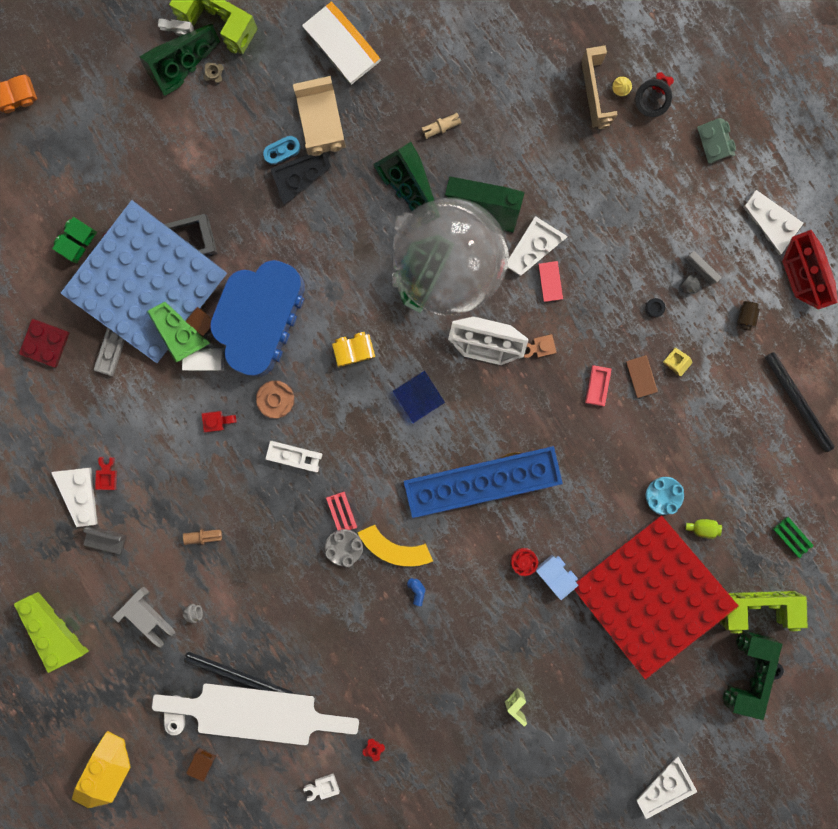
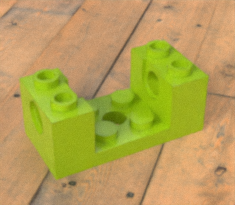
[169,0,258,55]
[719,591,808,633]

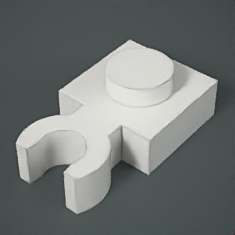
[158,19,194,36]
[303,773,340,801]

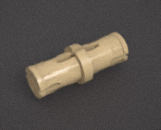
[421,113,461,139]

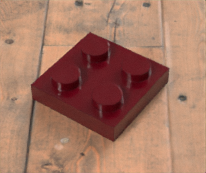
[19,319,70,368]

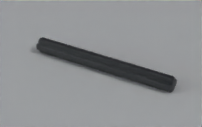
[765,352,835,452]
[184,652,293,694]

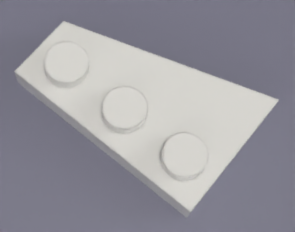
[504,216,567,276]
[51,468,97,527]

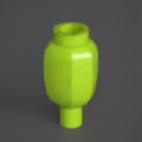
[686,519,722,539]

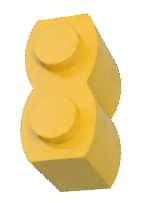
[332,332,375,367]

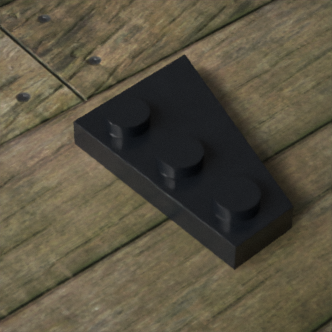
[270,152,331,206]

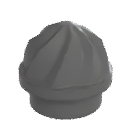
[680,275,700,295]

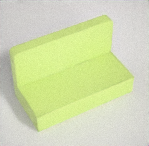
[505,688,527,727]

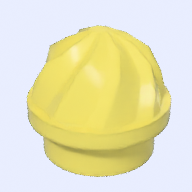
[612,77,632,96]

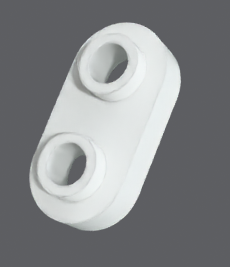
[164,695,185,735]

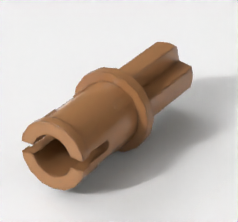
[183,529,222,545]

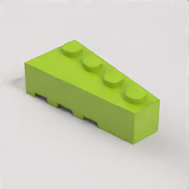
[14,592,89,673]

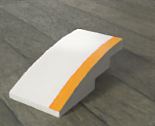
[302,1,381,85]

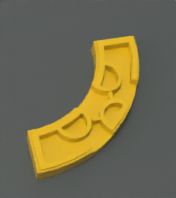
[357,524,433,566]

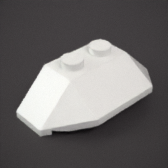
[448,317,528,365]

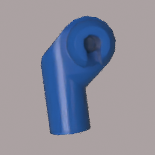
[407,578,425,606]

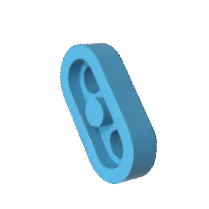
[263,136,300,165]

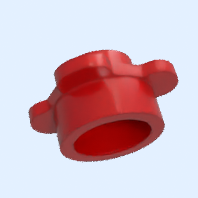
[652,72,674,95]
[363,739,385,762]

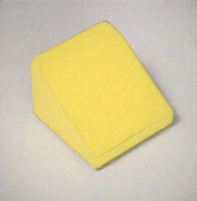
[663,347,692,376]

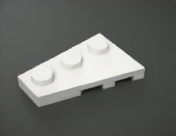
[744,190,803,255]
[636,756,697,819]

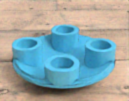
[646,477,684,515]

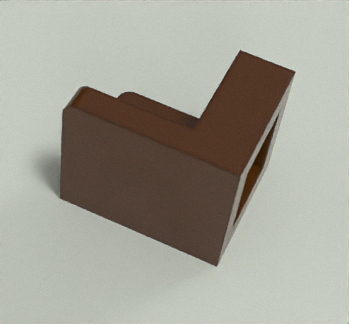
[186,307,212,336]
[187,748,216,782]

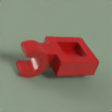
[202,411,237,432]

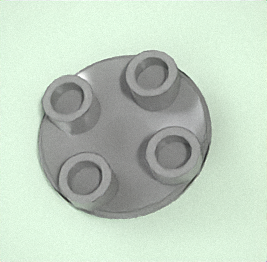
[325,529,363,567]

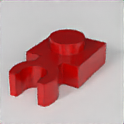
[95,457,117,490]

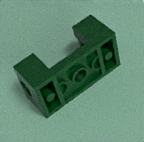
[722,630,783,720]

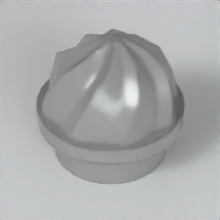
[183,604,203,623]

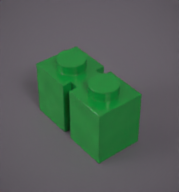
[52,217,97,264]

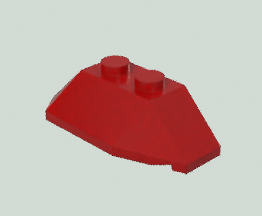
[782,229,838,310]

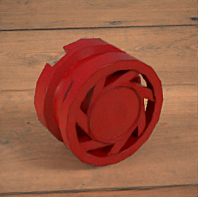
[510,548,538,576]

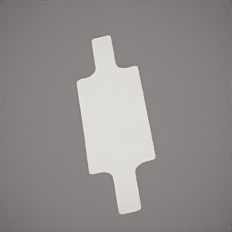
[152,684,359,745]

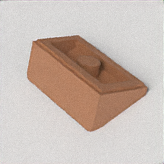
[626,356,658,398]

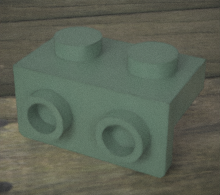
[697,118,736,164]

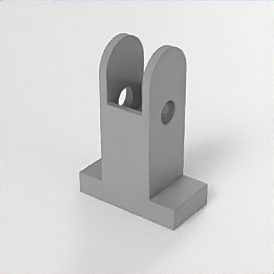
[113,587,175,648]

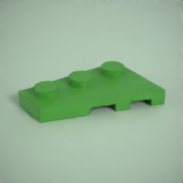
[146,302,210,362]

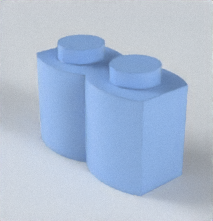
[536,555,579,600]

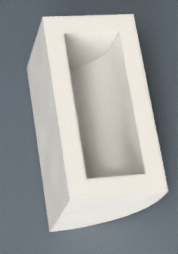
[182,348,224,371]

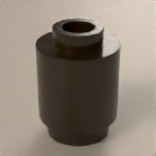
[737,301,760,331]

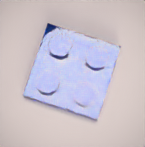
[393,371,445,423]

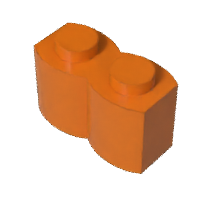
[0,75,37,113]

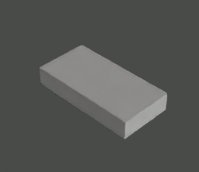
[686,251,722,284]

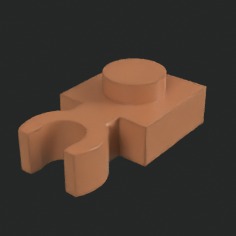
[524,334,557,358]

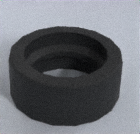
[635,79,673,117]

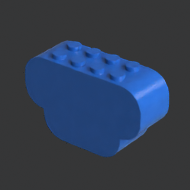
[211,260,305,377]

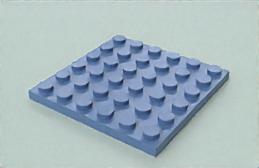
[61,200,227,363]

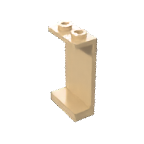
[581,45,617,129]
[293,76,346,156]

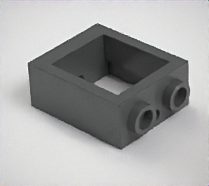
[164,214,218,256]

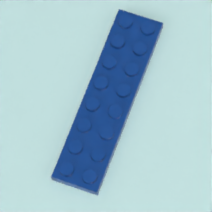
[404,446,563,518]

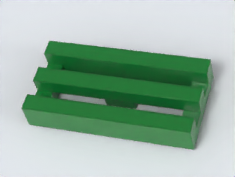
[773,517,814,558]

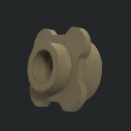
[203,62,224,83]

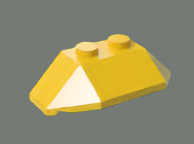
[72,731,131,808]

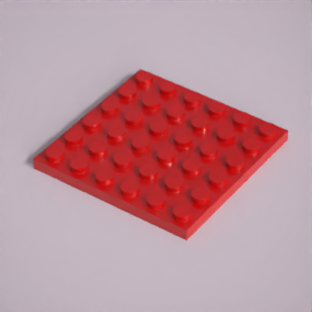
[574,515,739,680]

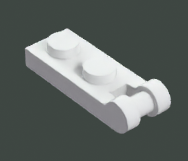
[266,441,323,472]

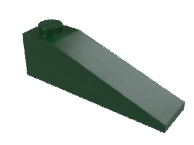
[139,24,220,96]
[373,142,440,224]
[445,176,525,233]

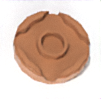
[256,381,294,418]

